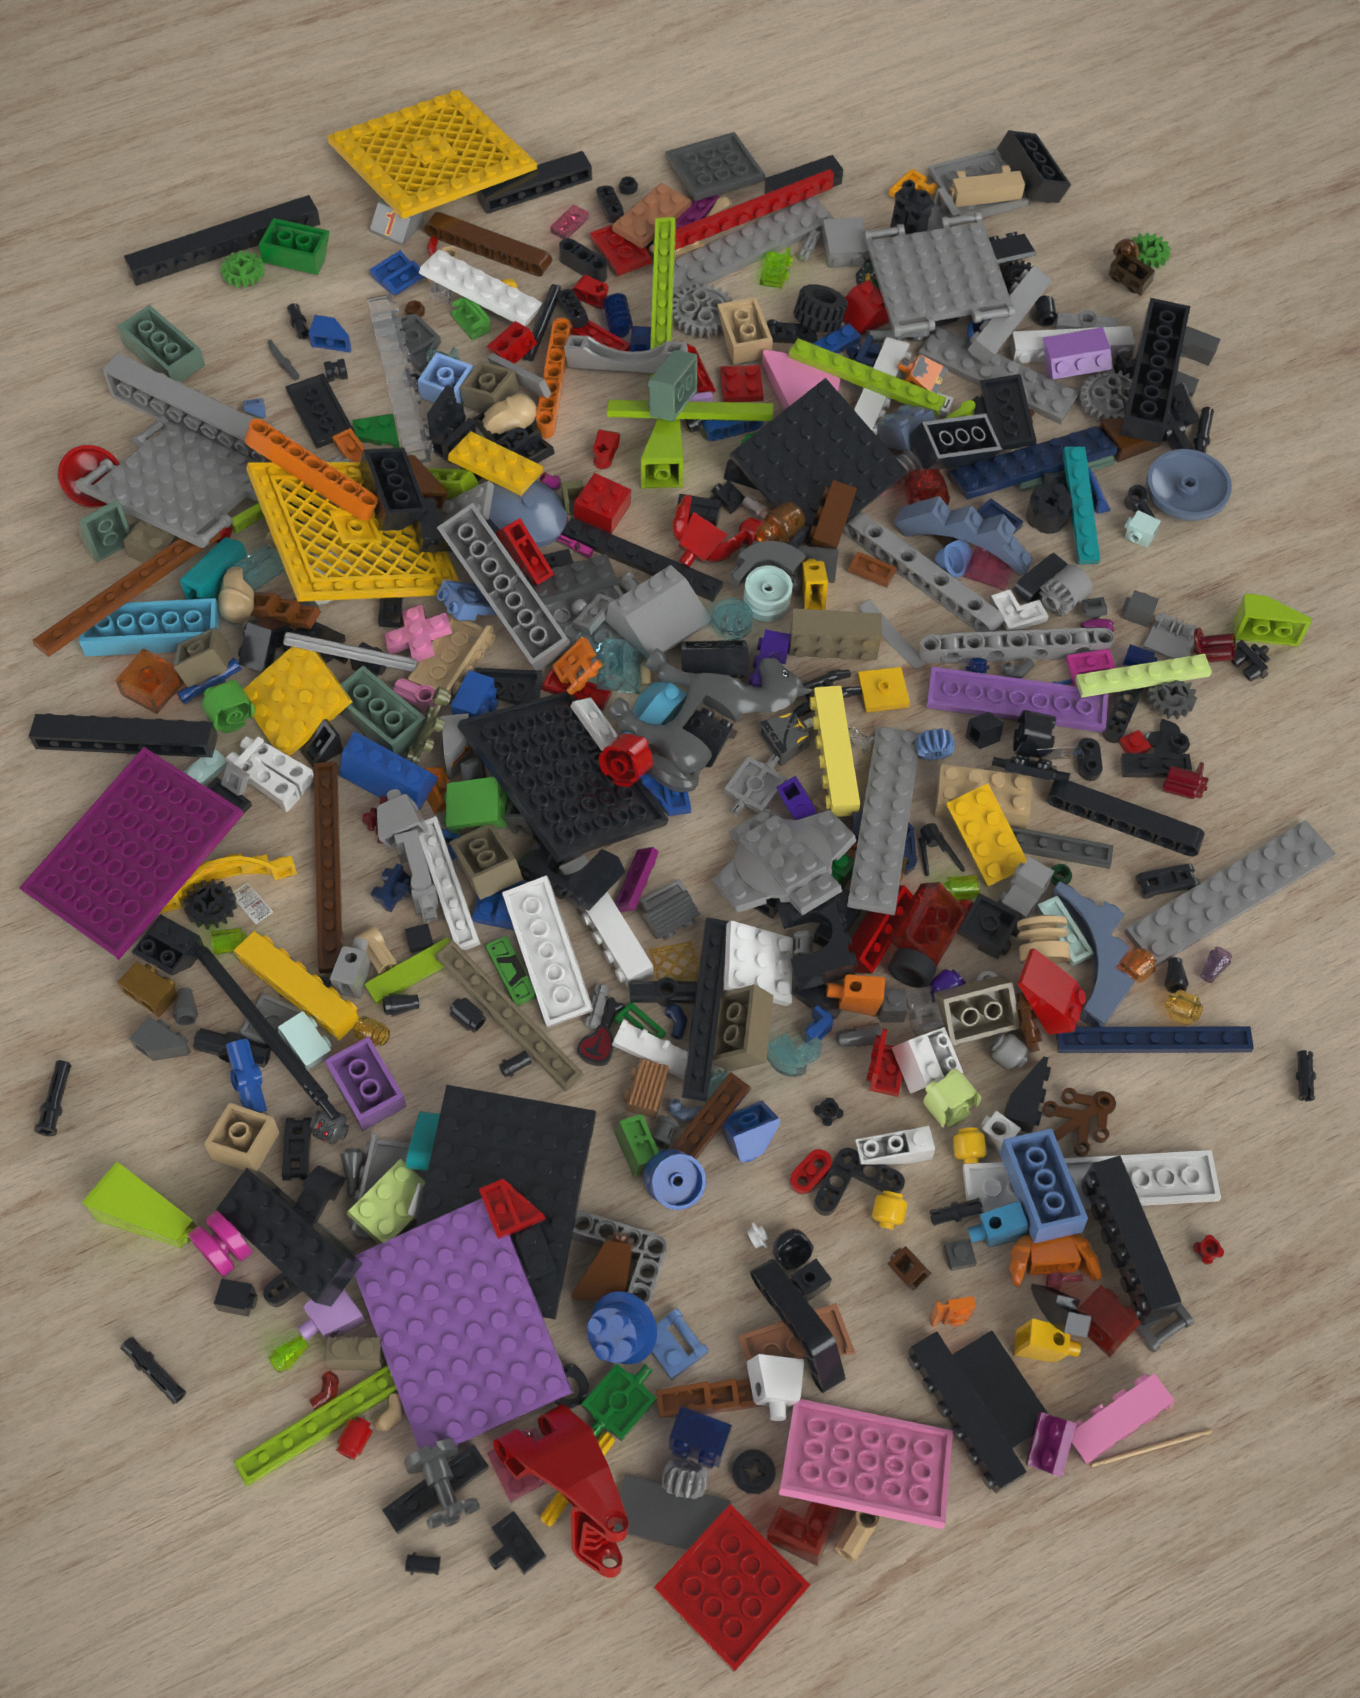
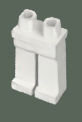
[225,736,314,813]

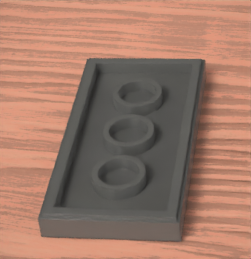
[614,1474,731,1550]

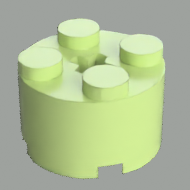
[923,1069,981,1128]

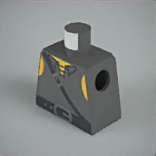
[759,712,814,766]

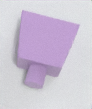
[297,1290,365,1342]

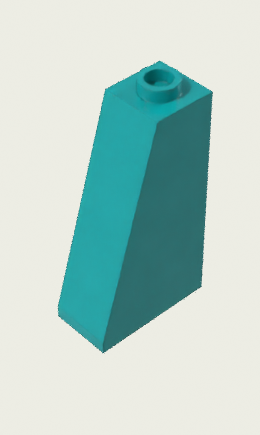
[180,537,248,601]

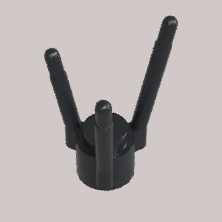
[918,823,965,876]

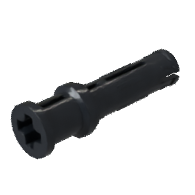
[34,1060,72,1137]

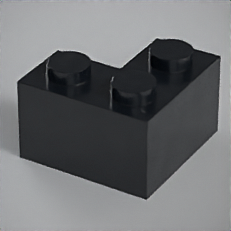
[238,616,290,672]

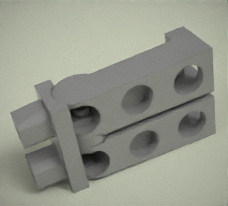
[394,829,439,923]

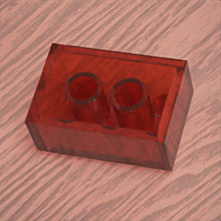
[888,882,968,967]

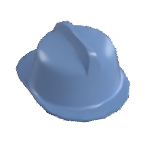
[935,540,974,578]

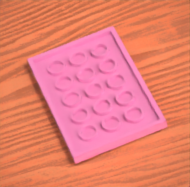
[779,1399,953,1529]

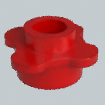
[1193,1235,1224,1265]

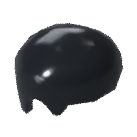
[772,1228,814,1270]

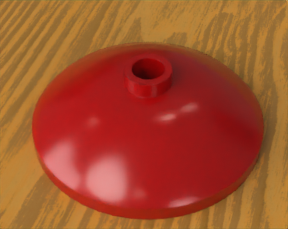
[58,445,120,508]

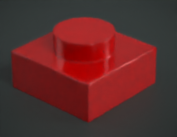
[1118,730,1151,753]

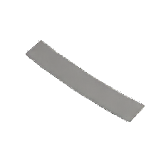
[859,599,927,669]

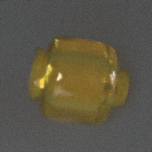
[1165,990,1203,1025]

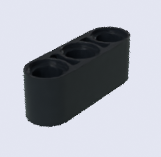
[559,238,607,282]
[1013,553,1069,603]

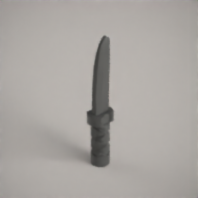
[268,339,300,380]

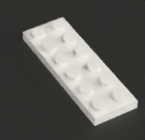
[419,249,543,327]
[502,876,594,1027]

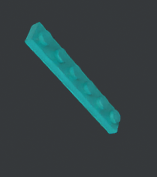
[1063,447,1101,564]

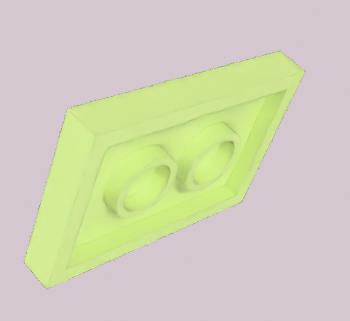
[347,1159,425,1244]

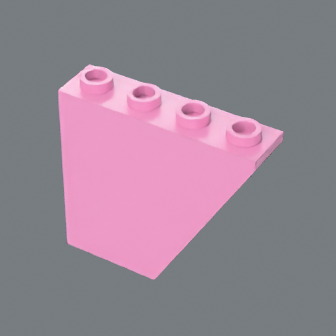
[762,350,841,410]

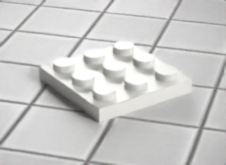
[724,921,793,1006]

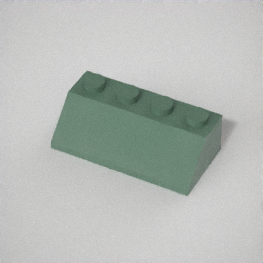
[341,666,426,756]

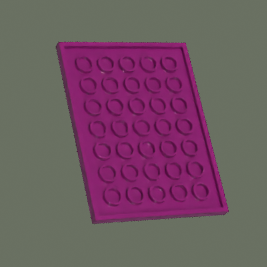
[19,747,244,960]

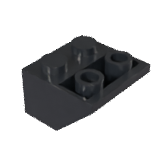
[132,914,205,976]

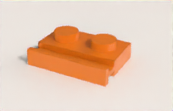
[930,1296,976,1327]

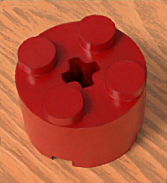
[599,733,653,787]

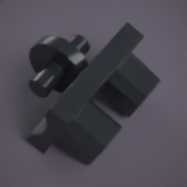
[1231,640,1270,682]

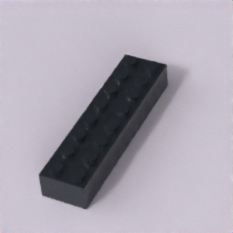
[1120,298,1191,444]

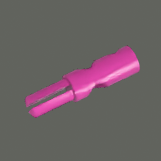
[558,534,594,558]

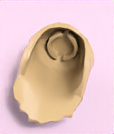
[482,394,537,434]
[218,566,255,624]

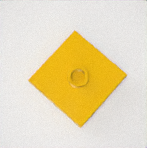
[857,667,910,713]

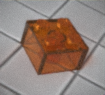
[115,648,184,714]

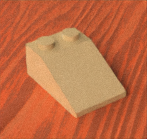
[718,297,773,364]

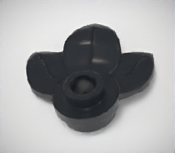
[1144,719,1190,754]

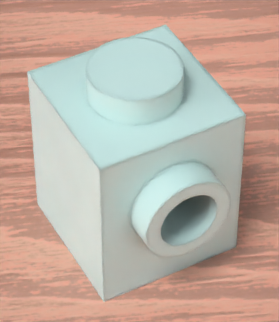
[1124,510,1161,548]

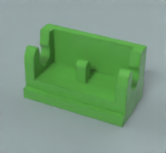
[451,297,491,341]
[614,1114,659,1176]

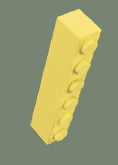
[810,686,860,817]

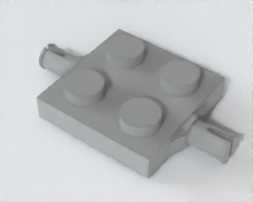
[723,754,787,816]

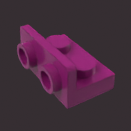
[1026,1412,1077,1477]

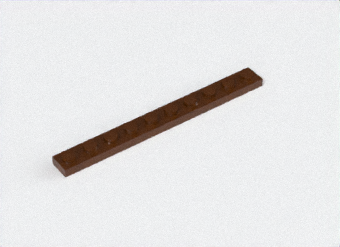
[314,761,343,973]

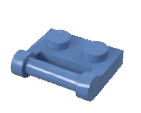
[651,1308,710,1381]

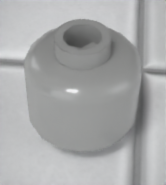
[990,1034,1028,1070]

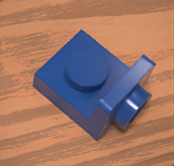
[804,1005,834,1048]

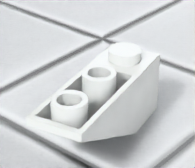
[855,1126,935,1164]

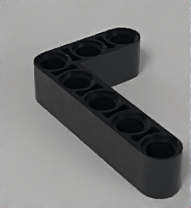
[750,1258,846,1393]

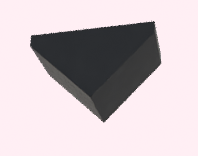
[301,719,343,768]

